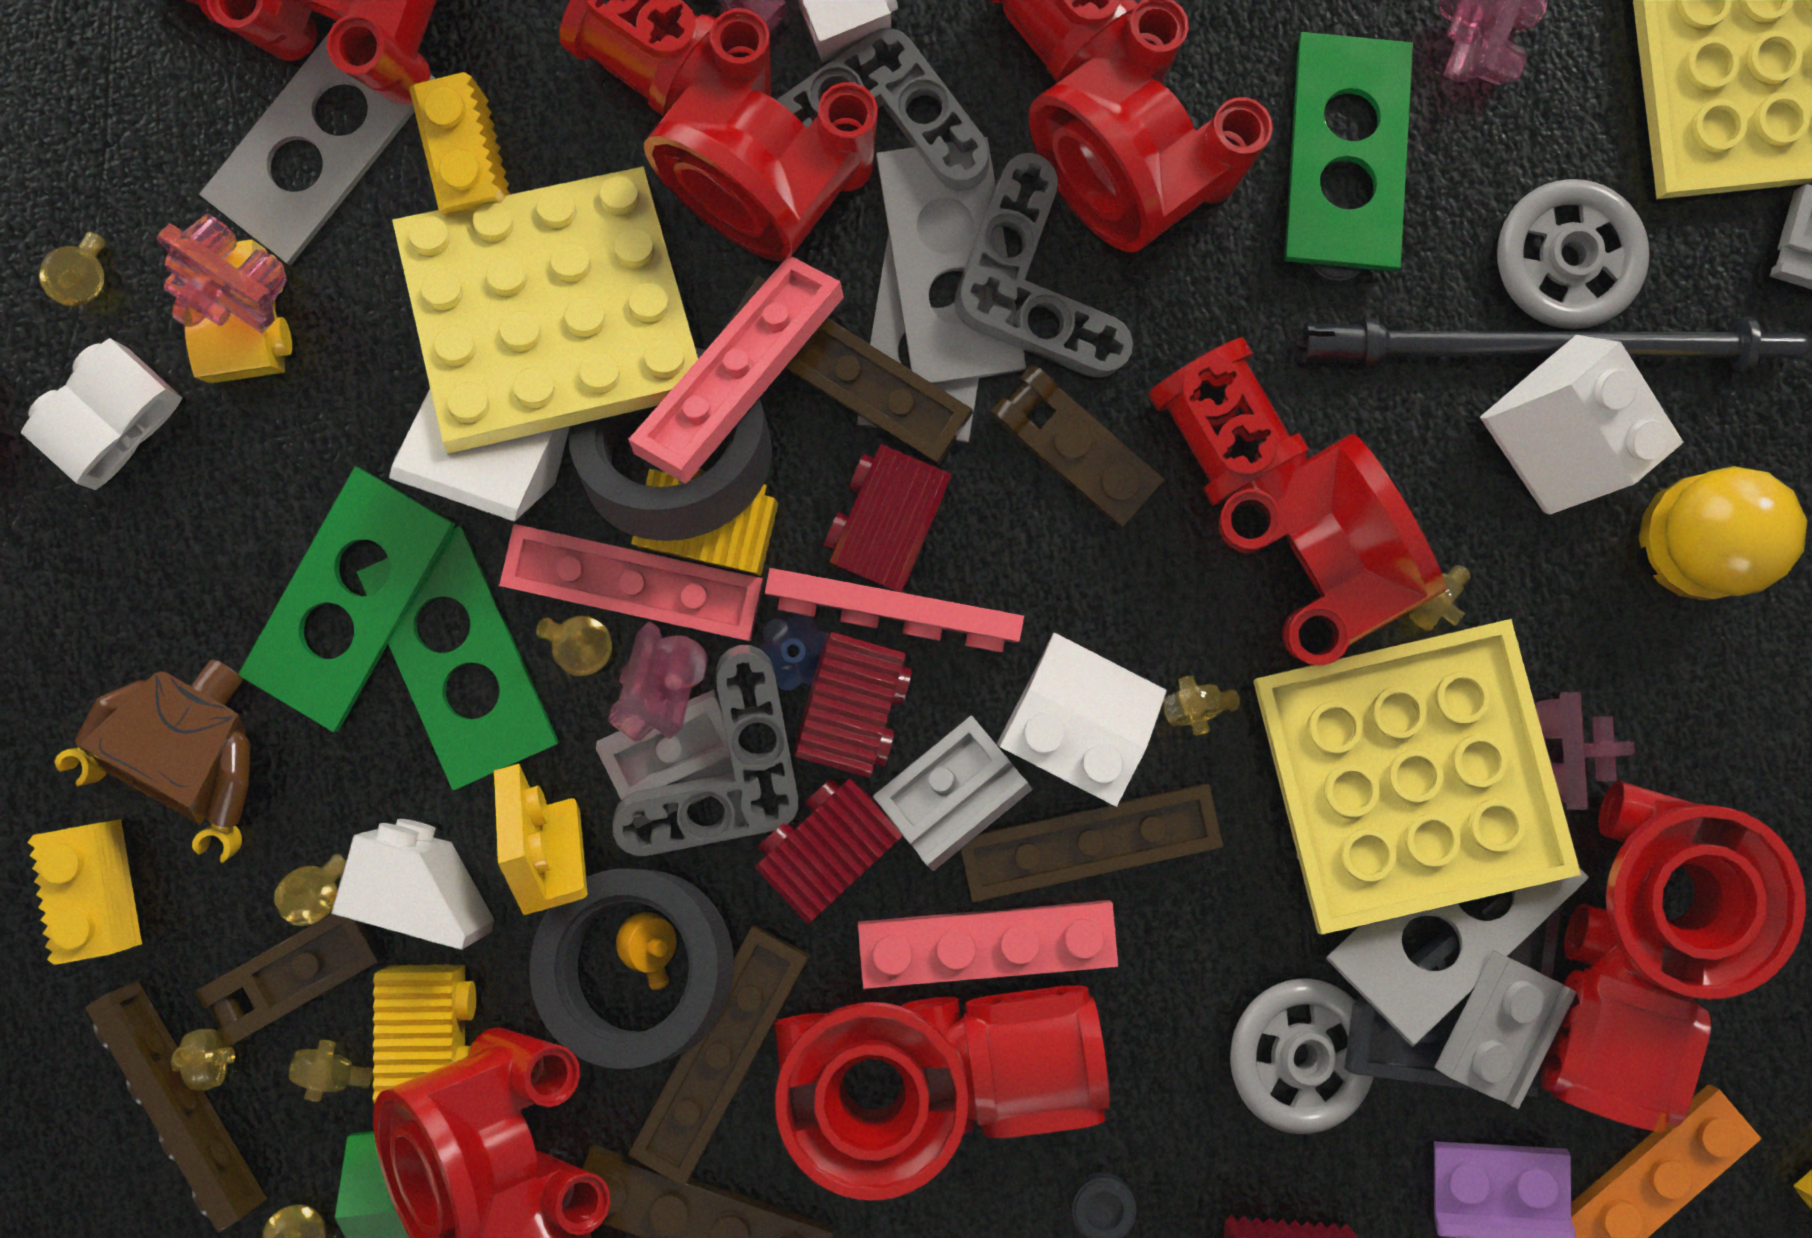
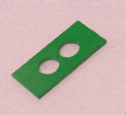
[1284,32,1413,272]
[238,466,455,732]
[357,525,559,791]

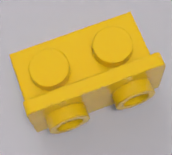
[494,764,587,915]

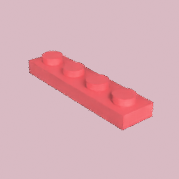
[628,256,844,484]
[499,524,764,642]
[765,568,1024,652]
[858,900,1118,989]

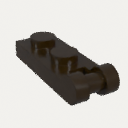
[989,364,1165,529]
[194,914,384,1049]

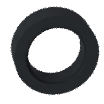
[569,348,772,541]
[529,869,734,1069]

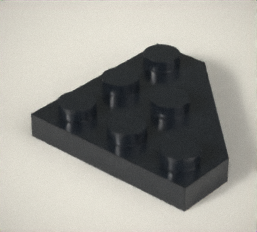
[1344,894,1562,1097]

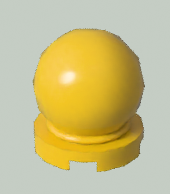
[1639,466,1807,600]

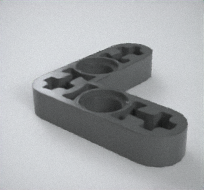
[776,28,989,191]
[954,153,1133,378]
[613,645,798,856]

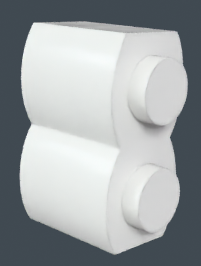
[21,338,182,490]

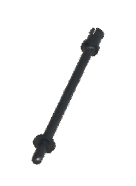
[1301,316,1812,374]

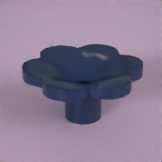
[759,614,826,691]

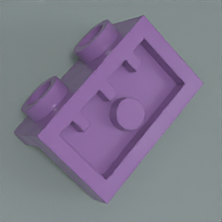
[1434,1141,1575,1238]

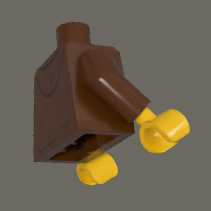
[55,659,250,863]

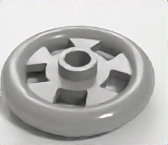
[1497,179,1649,329]
[1230,979,1374,1134]

